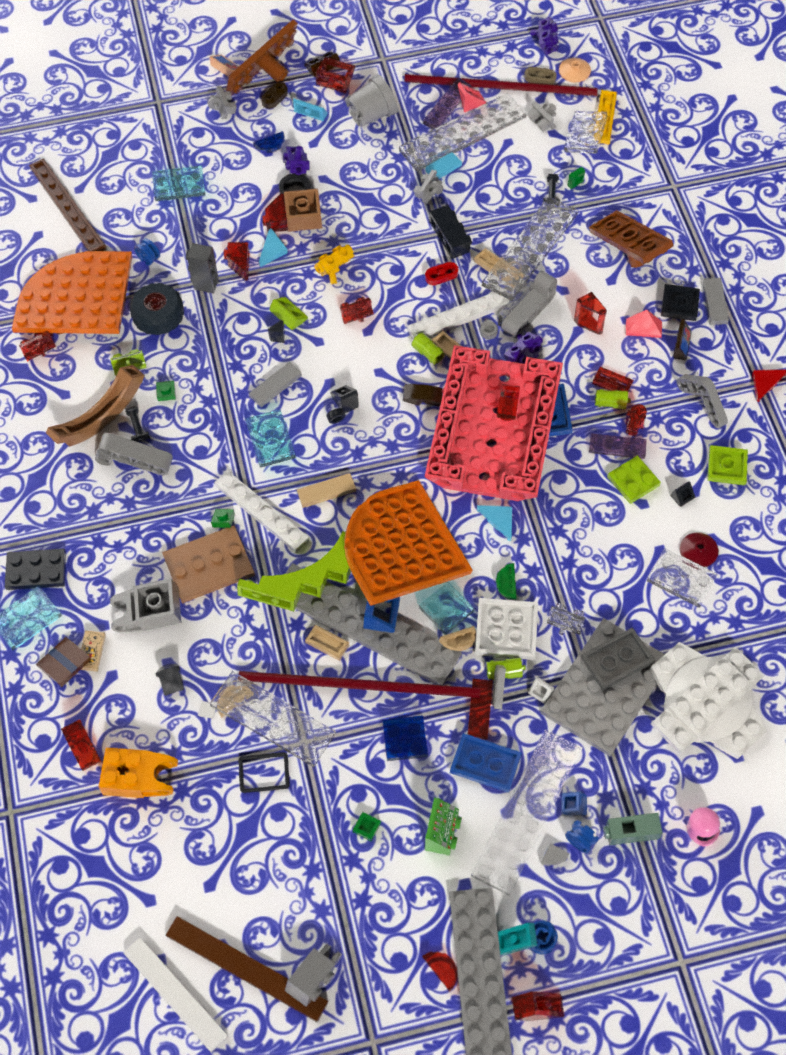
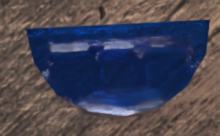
[253,131,285,153]

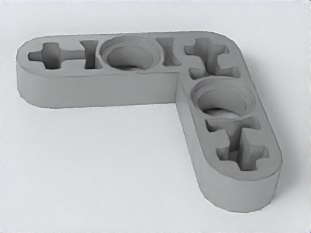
[676,374,728,429]

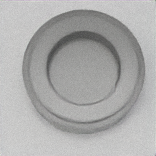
[480,322,498,340]

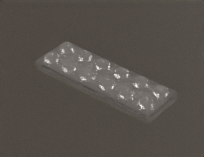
[210,671,336,767]

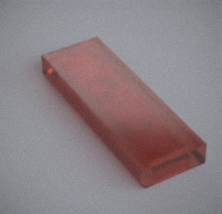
[468,679,493,740]

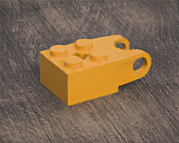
[98,747,178,798]

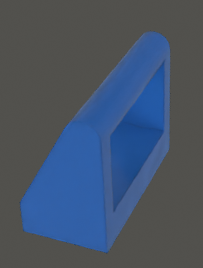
[363,597,400,633]

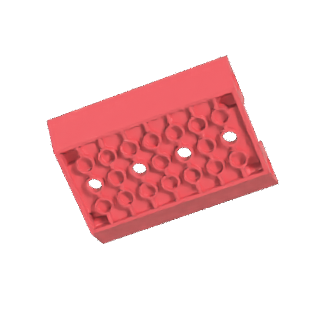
[425,345,563,501]

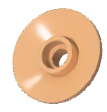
[559,58,591,83]

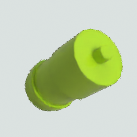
[411,333,445,365]
[595,389,631,409]
[486,658,526,680]

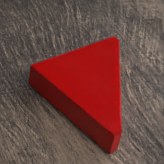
[752,369,786,402]

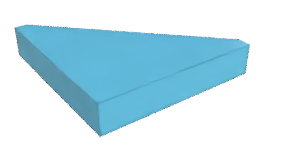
[259,229,288,267]
[477,505,512,541]

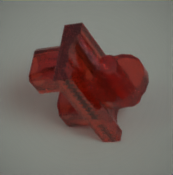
[340,297,374,324]
[19,331,56,362]
[626,404,647,437]

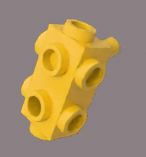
[314,244,354,285]

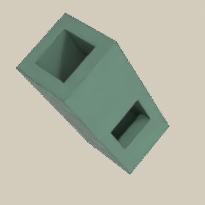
[603,813,663,846]

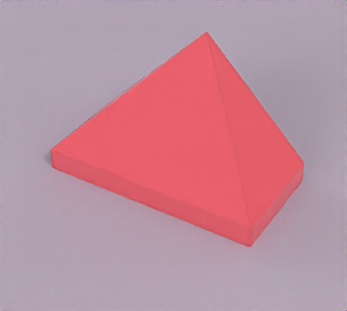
[458,83,487,112]
[626,310,662,338]

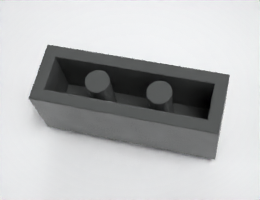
[186,243,219,294]

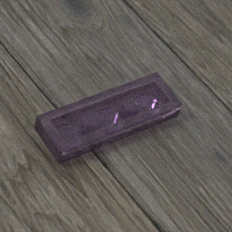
[589,433,647,459]

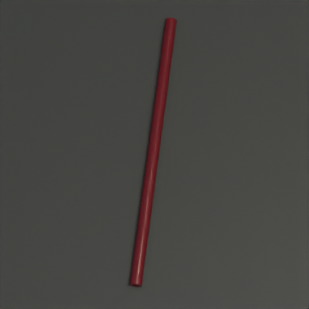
[404,74,598,96]
[238,671,480,698]

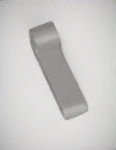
[501,270,557,338]
[95,433,173,475]

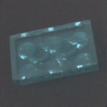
[152,165,206,202]
[245,409,296,468]
[0,586,62,651]

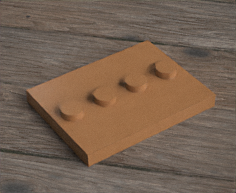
[162,525,255,603]

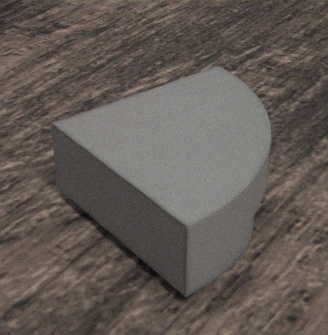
[540,843,570,866]

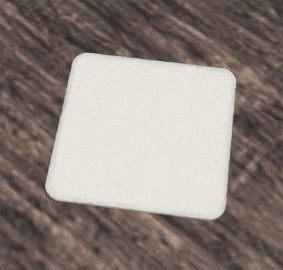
[198,701,217,718]

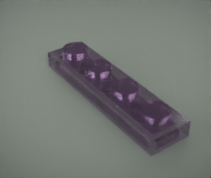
[423,77,472,132]

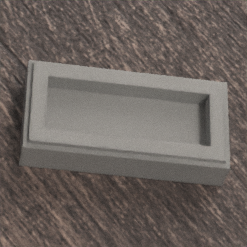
[492,665,506,709]

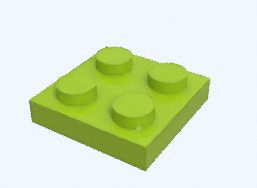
[707,445,748,485]
[607,455,661,504]

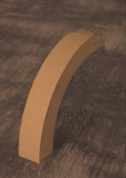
[46,365,145,447]

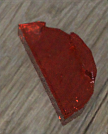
[422,952,458,993]

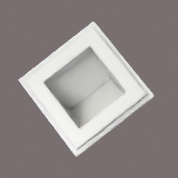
[528,677,554,704]

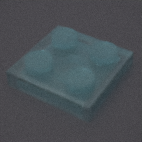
[419,581,475,635]

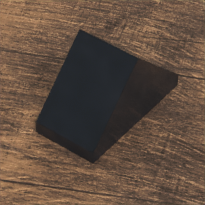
[330,385,359,413]

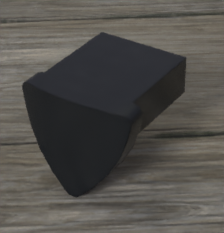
[155,664,184,696]

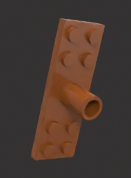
[226,19,298,95]
[589,210,674,268]

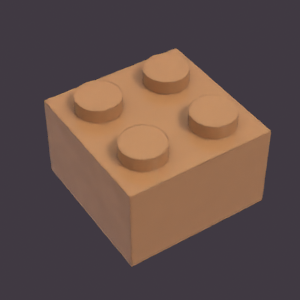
[284,189,322,232]

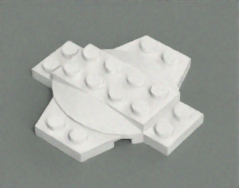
[650,642,767,759]

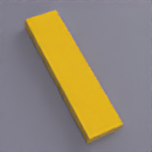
[593,90,617,144]

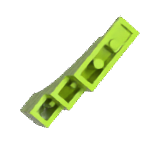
[237,531,351,612]

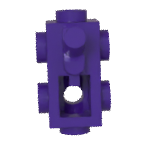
[530,17,559,55]
[283,146,310,175]
[504,332,543,364]

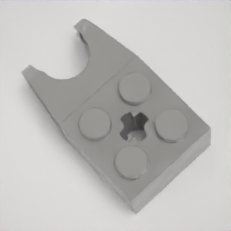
[110,578,182,633]

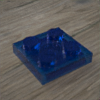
[382,715,428,761]

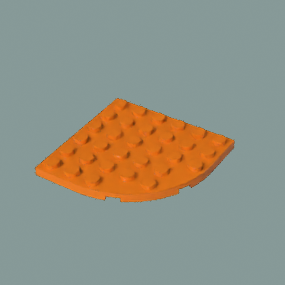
[12,251,133,334]
[344,480,473,606]

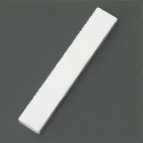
[124,938,228,1053]

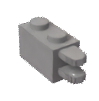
[285,944,342,1007]

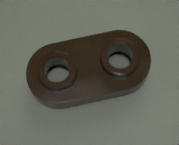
[261,83,288,109]

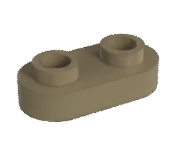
[524,67,557,85]

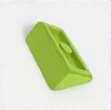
[269,297,308,330]

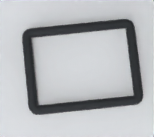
[238,752,290,793]

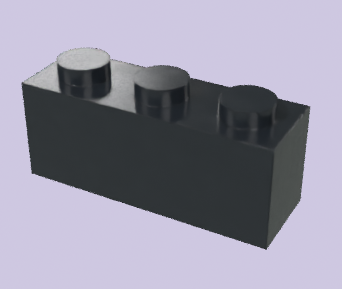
[429,205,472,259]

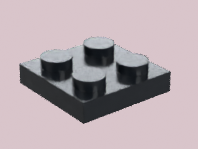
[661,284,700,321]

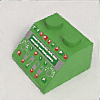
[425,797,462,856]

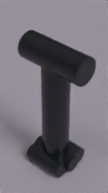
[543,174,560,206]
[125,406,150,442]

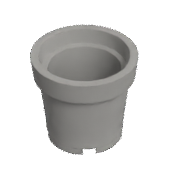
[345,74,398,127]

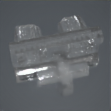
[547,603,586,635]

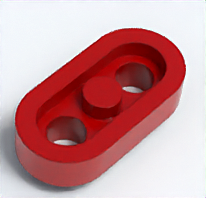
[425,262,459,285]

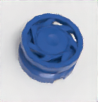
[134,238,161,266]
[565,821,599,854]
[529,920,558,955]

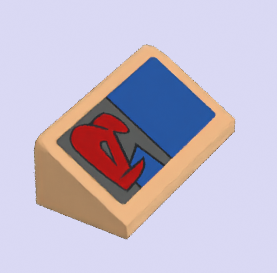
[209,55,239,77]

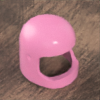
[687,807,720,847]

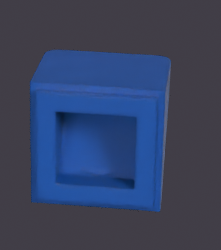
[561,791,587,816]

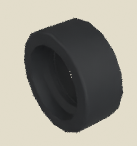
[279,173,311,203]

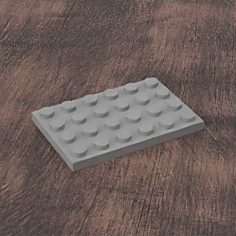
[540,618,665,757]

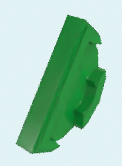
[496,563,517,601]

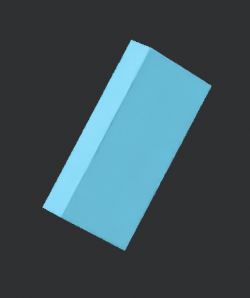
[425,152,462,179]

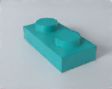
[498,922,537,955]

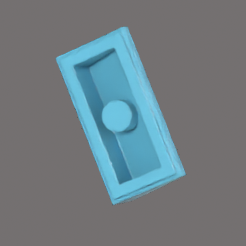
[293,98,328,121]

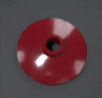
[680,533,719,568]

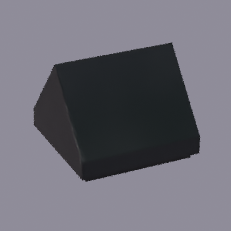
[268,320,285,343]
[670,481,696,507]

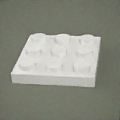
[475,598,538,660]

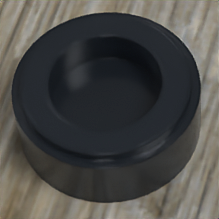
[326,408,346,424]

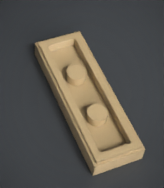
[297,473,356,508]

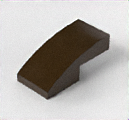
[402,384,443,407]

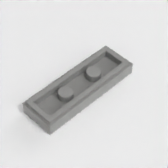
[703,278,729,325]
[249,362,302,408]

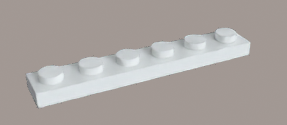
[407,289,510,340]
[214,471,309,553]

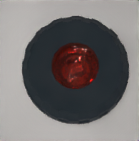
[130,283,184,335]

